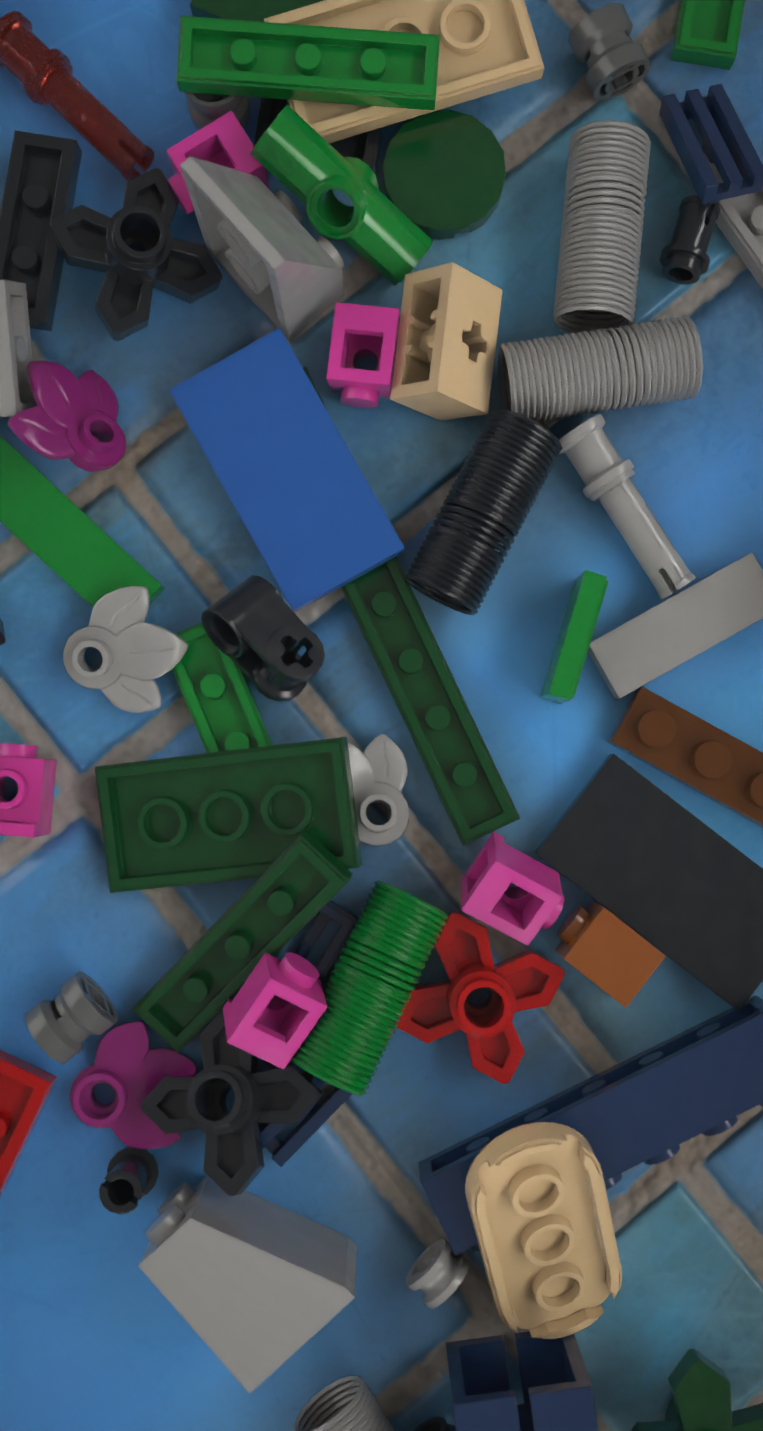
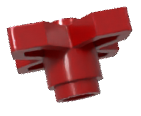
[397,910,565,1084]

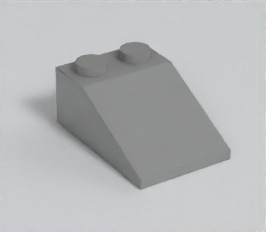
[180,156,344,342]

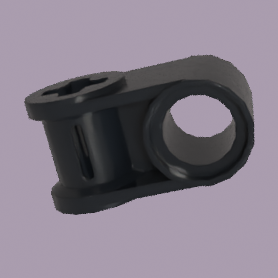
[201,575,325,702]

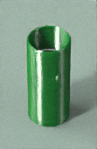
[291,881,449,1096]

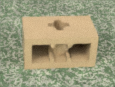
[390,262,503,421]

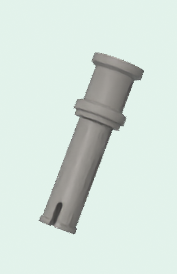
[559,414,696,600]

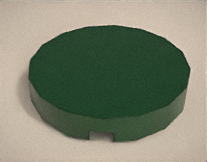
[383,109,506,240]

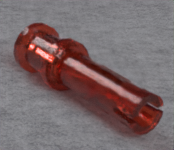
[0,11,154,182]

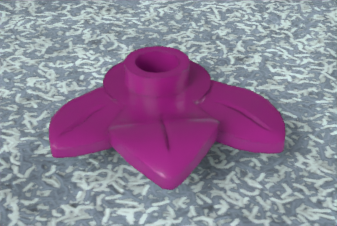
[8,361,126,472]
[70,1021,197,1149]

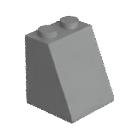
[138,1176,357,1394]

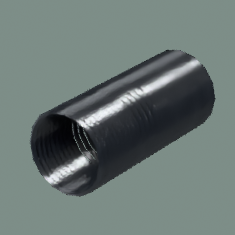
[405,409,562,615]

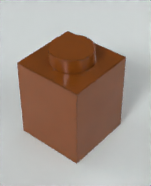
[555,901,666,1008]

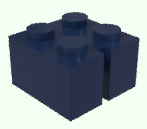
[445,1331,598,1431]

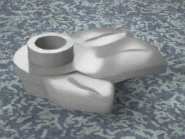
[63,586,188,713]
[348,734,409,846]

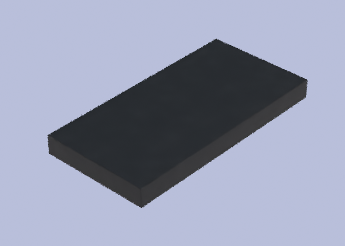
[534,754,763,1011]

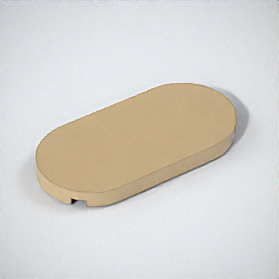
[465,1122,622,1339]

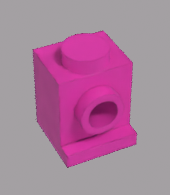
[166,110,270,215]
[326,302,400,408]
[0,743,57,837]
[461,831,565,946]
[223,952,327,1069]

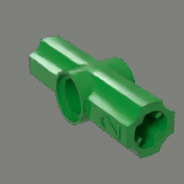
[250,105,433,286]

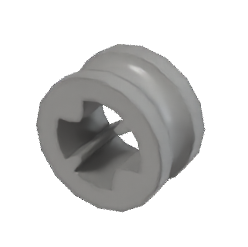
[405,1238,469,1309]

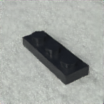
[0,130,82,331]

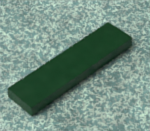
[132,829,353,1053]

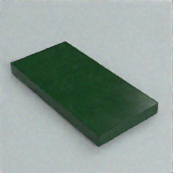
[95,737,362,893]

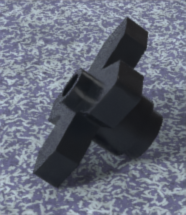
[50,168,222,341]
[141,1009,322,1196]

